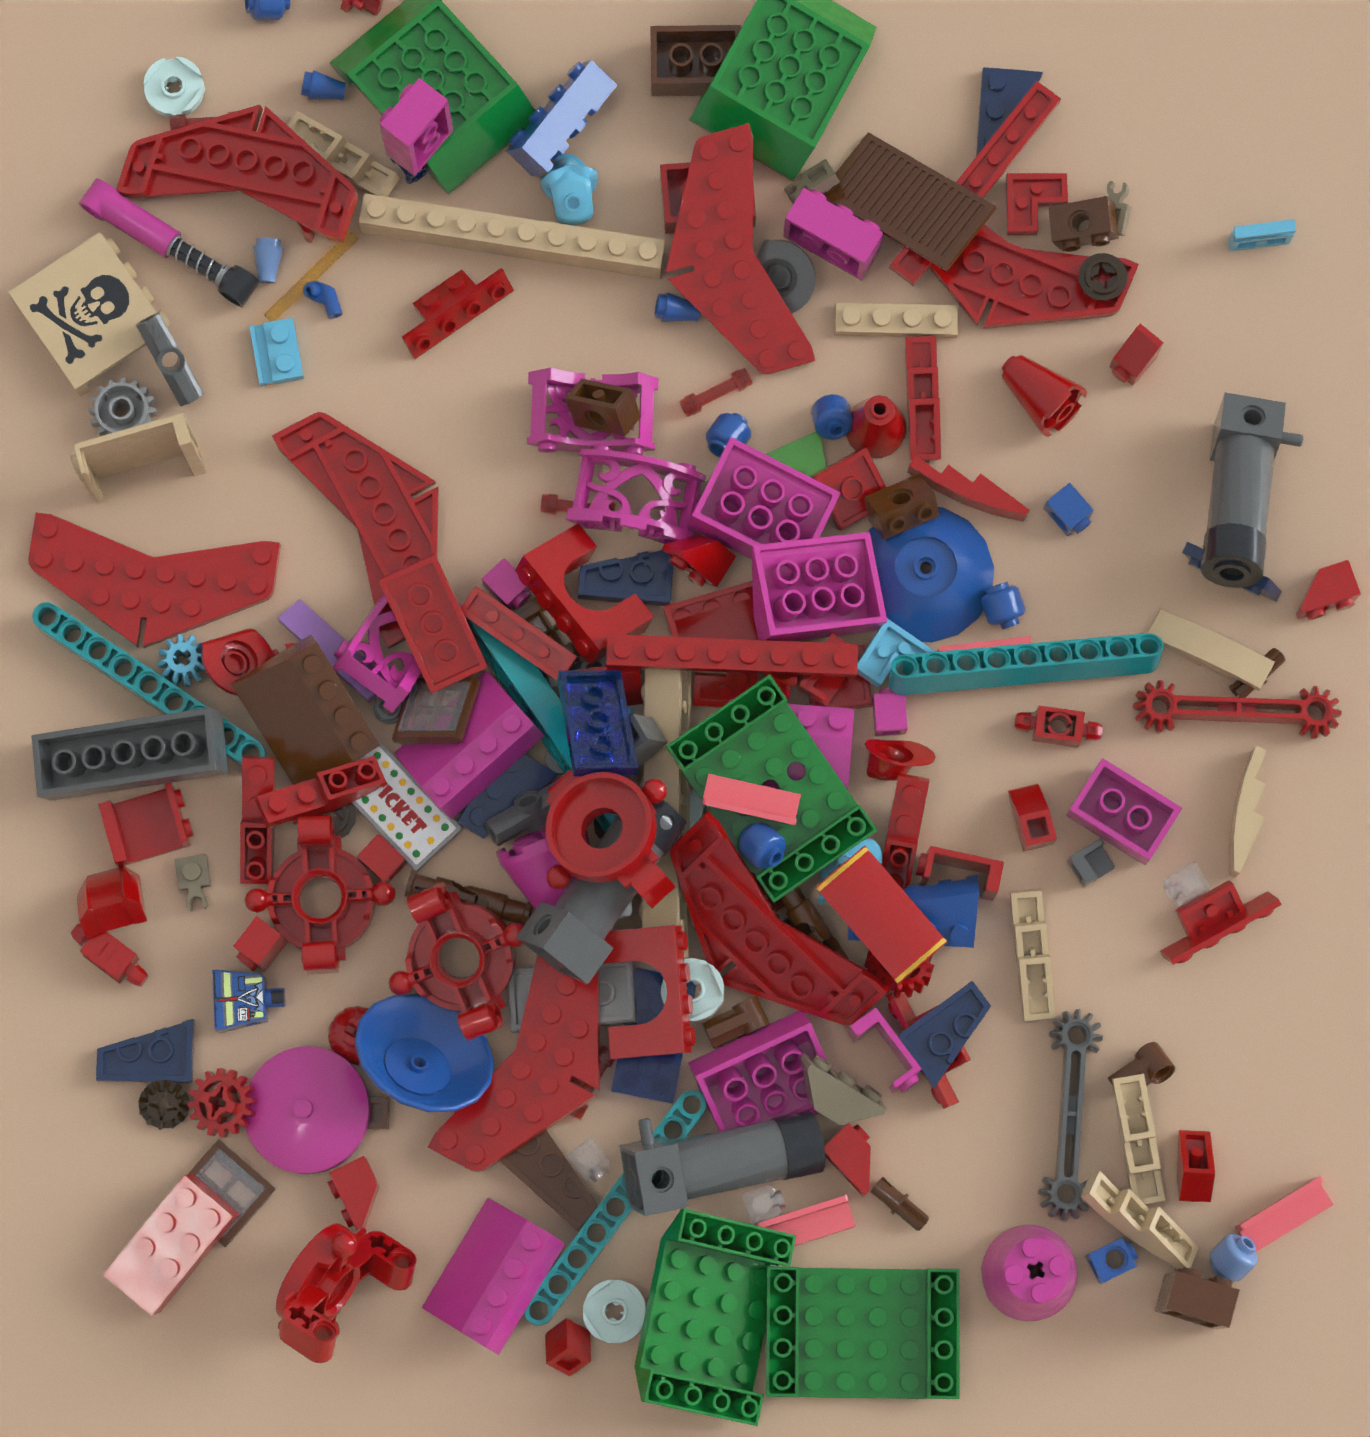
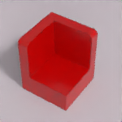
[357,835,407,883]
[545,1318,591,1376]

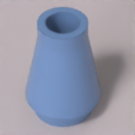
[253,238,284,283]

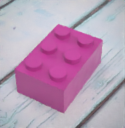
[380,78,453,176]
[783,188,883,281]
[1066,758,1182,865]

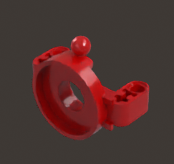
[545,770,676,909]
[244,815,396,975]
[389,882,524,1041]
[276,1223,417,1363]

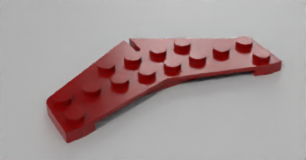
[116,105,358,243]
[665,123,816,374]
[929,224,1139,329]
[272,412,439,649]
[28,512,281,648]
[670,811,890,1025]
[428,955,600,1172]

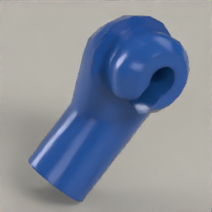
[303,281,343,319]

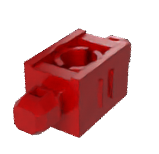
[1014,705,1103,748]
[71,923,148,987]

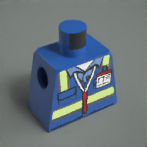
[212,970,286,1033]

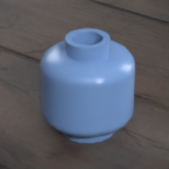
[1210,1234,1258,1282]

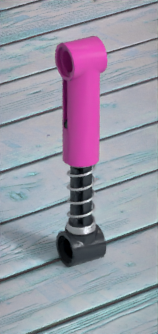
[79,178,260,308]

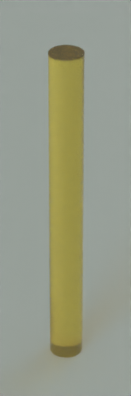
[264,230,358,322]

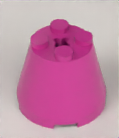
[496,827,590,910]
[981,1225,1078,1321]

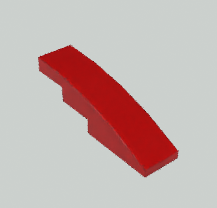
[905,336,941,460]
[907,456,1030,522]

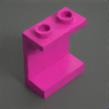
[848,1007,921,1093]

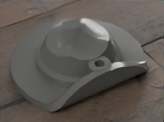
[757,240,816,313]

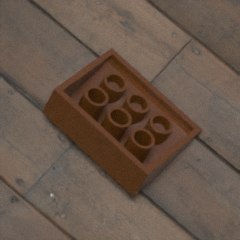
[230,634,380,785]

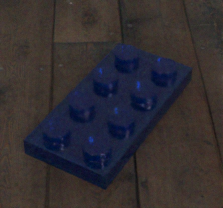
[557,670,638,777]
[611,967,697,1104]

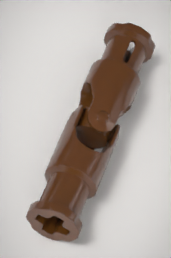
[405,870,532,925]
[780,886,849,959]

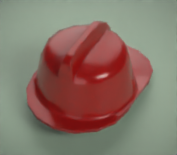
[864,739,936,781]

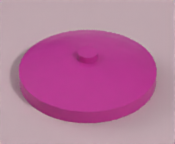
[246,1046,371,1174]

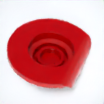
[201,628,272,696]

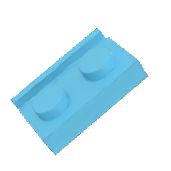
[1228,219,1296,252]
[249,318,304,387]

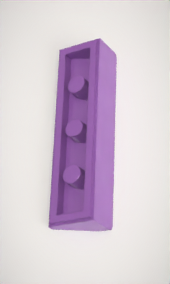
[277,599,383,704]

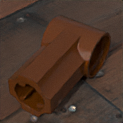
[702,996,770,1048]
[1108,1042,1175,1086]

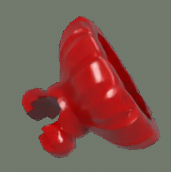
[328,1006,369,1065]

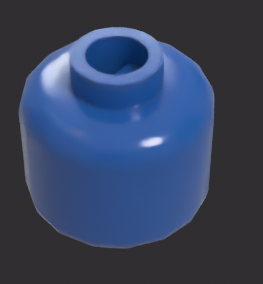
[245,0,290,21]
[811,394,853,440]
[706,413,751,458]
[981,581,1026,630]
[739,822,786,869]

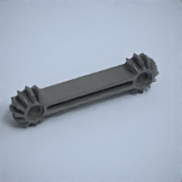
[1038,1009,1103,1222]

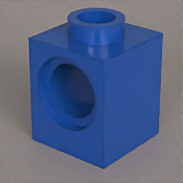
[1043,483,1094,536]
[1085,1238,1138,1284]

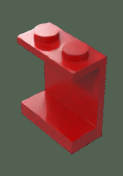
[98,783,194,867]
[916,846,1004,901]

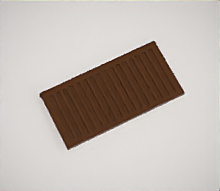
[822,132,997,271]

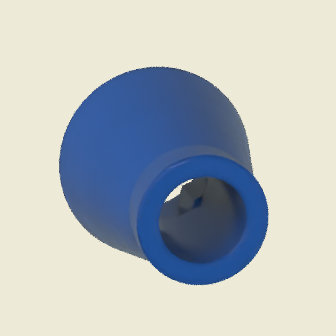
[301,70,346,101]
[654,292,700,322]

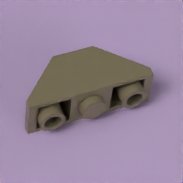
[800,1053,887,1125]

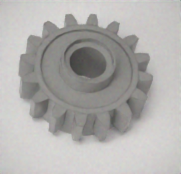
[88,377,158,436]

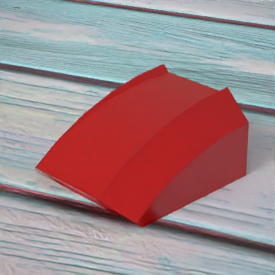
[77,866,147,938]

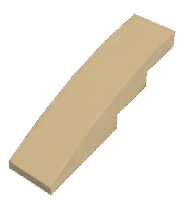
[288,111,401,197]
[1148,609,1275,691]
[1229,745,1267,877]
[1009,888,1056,1021]
[1112,1074,1166,1205]
[1081,1170,1199,1269]

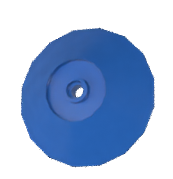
[868,507,994,643]
[355,994,494,1112]

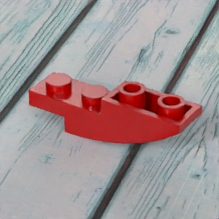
[255,755,386,828]
[240,756,276,884]
[882,773,930,889]

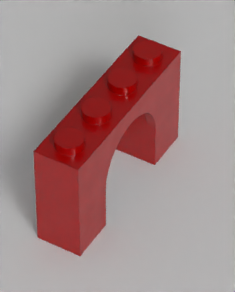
[515,523,654,665]
[603,925,696,1059]

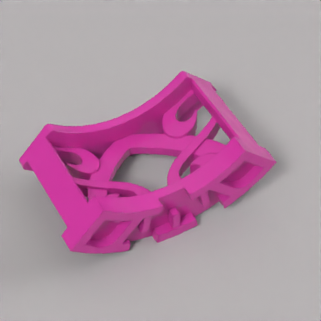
[527,367,659,455]
[566,445,706,544]
[333,565,462,713]

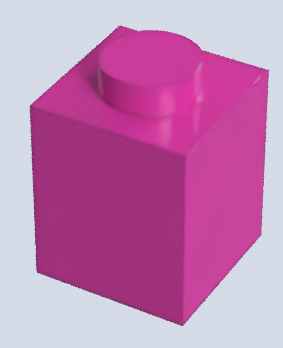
[482,558,531,609]
[872,688,908,736]

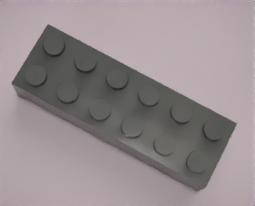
[31,707,228,801]

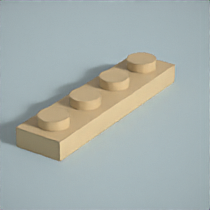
[835,302,958,338]

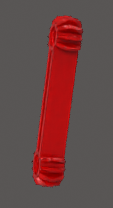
[1132,680,1342,739]

